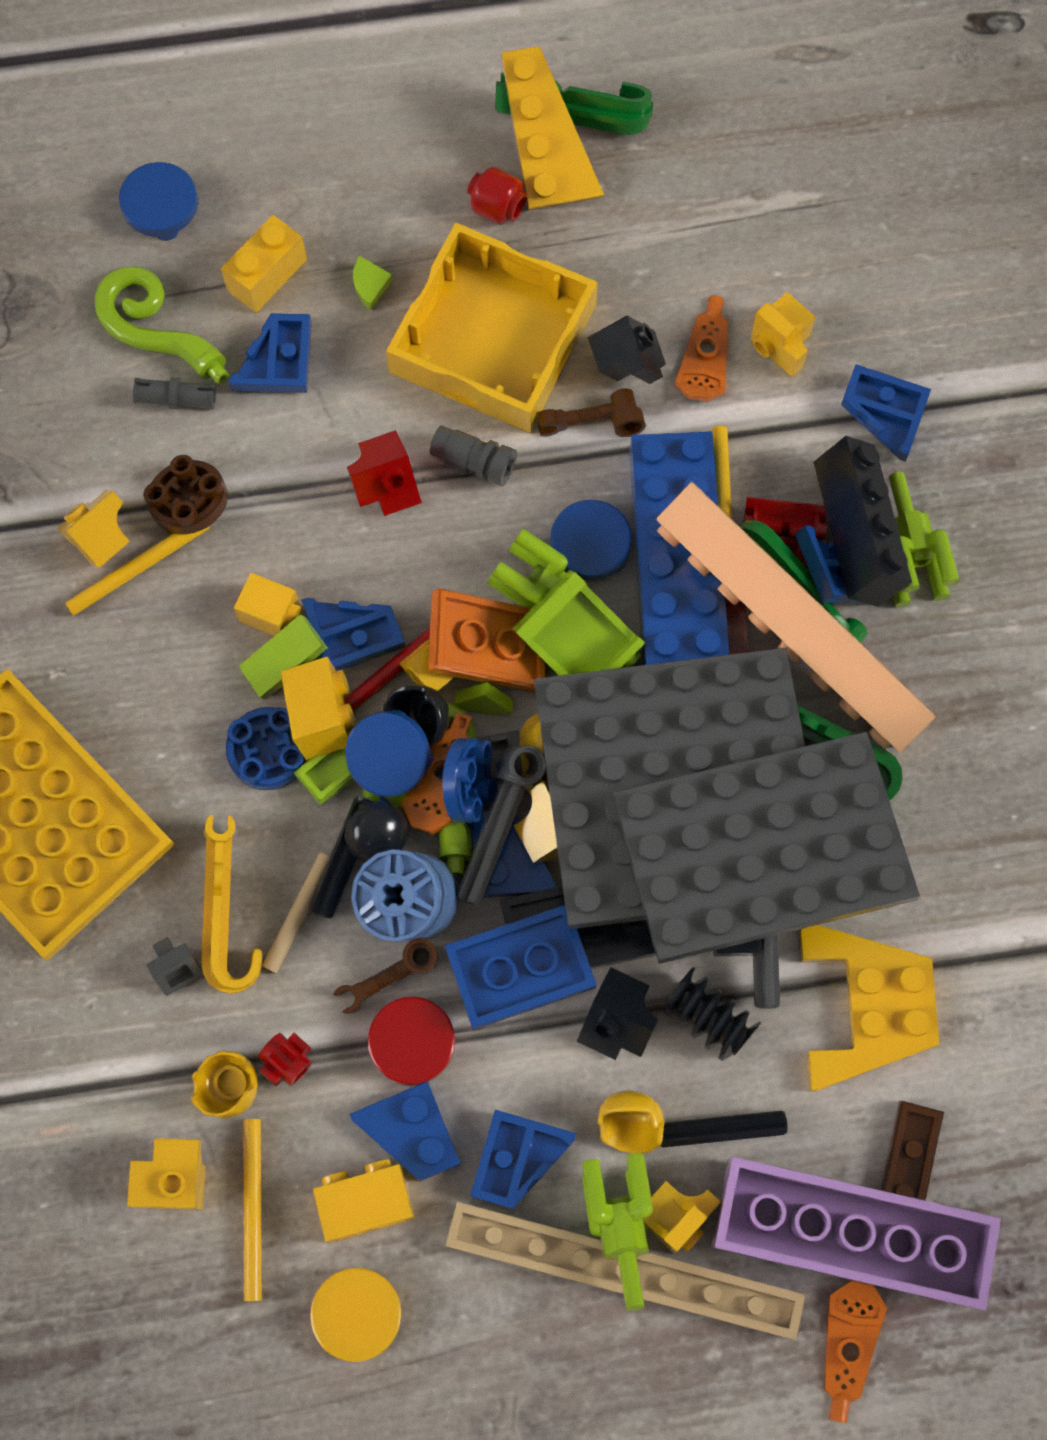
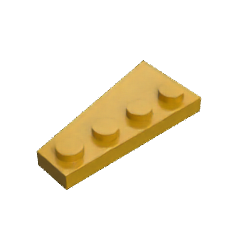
[501,46,604,211]

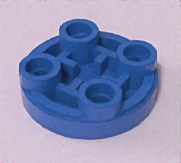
[119,162,199,241]
[550,500,632,580]
[226,707,308,790]
[345,710,433,797]
[442,738,498,823]

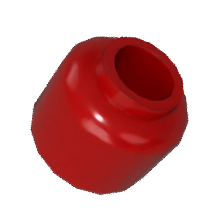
[467,166,527,225]

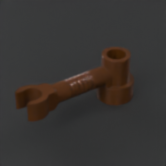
[537,388,646,437]
[333,938,439,1014]

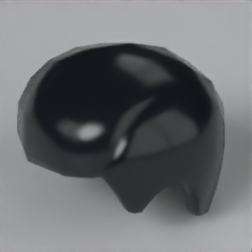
[383,684,449,746]
[344,796,409,863]

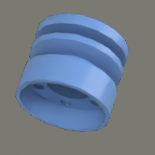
[351,849,459,942]

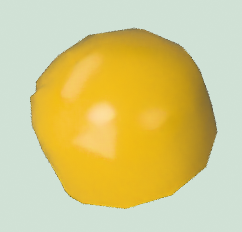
[190,1050,258,1119]
[597,1090,665,1154]

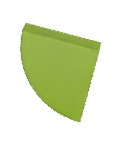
[353,256,393,310]
[454,682,514,715]

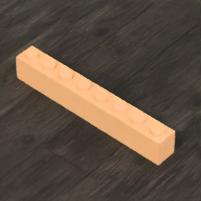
[656,481,936,753]

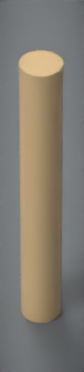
[261,853,330,974]

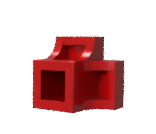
[347,430,422,516]

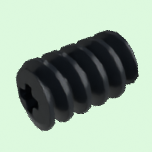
[664,967,762,1061]

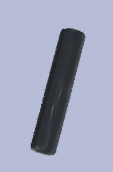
[310,796,374,919]
[660,1110,788,1148]

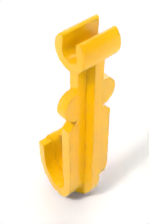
[201,815,262,994]

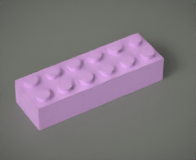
[711,1157,1001,1311]

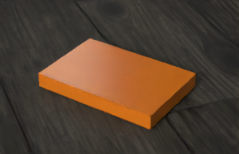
[428,588,546,693]

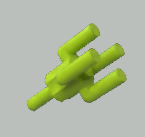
[889,472,960,607]
[486,528,568,608]
[582,1153,653,1311]

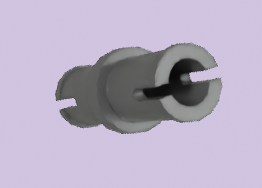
[133,377,216,410]

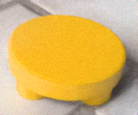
[310,1268,402,1362]

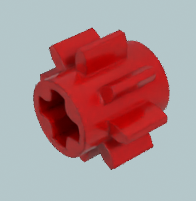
[258,1032,312,1087]

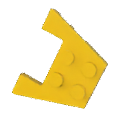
[799,925,939,1092]

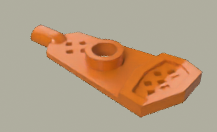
[675,295,728,402]
[401,712,472,835]
[824,1281,887,1423]

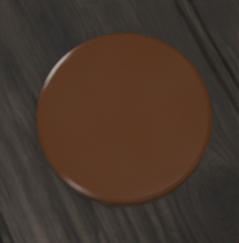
[143,455,228,534]

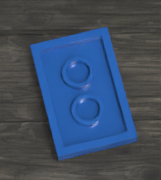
[445,905,597,1030]

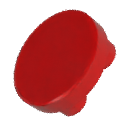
[368,997,456,1087]

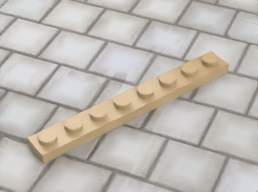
[445,1202,806,1340]

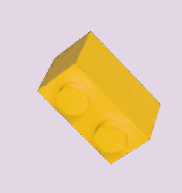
[220,215,307,313]
[280,656,356,760]
[312,1159,415,1243]

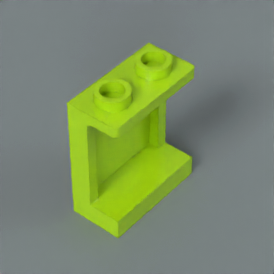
[512,570,645,676]

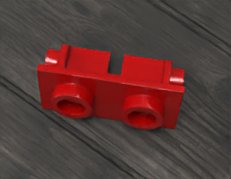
[743,497,827,541]

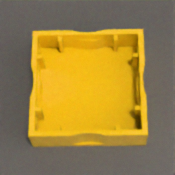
[386,222,598,434]

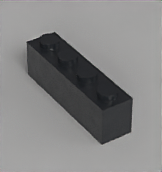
[813,436,912,607]

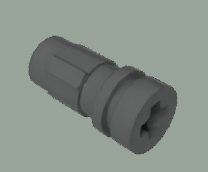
[429,425,517,487]

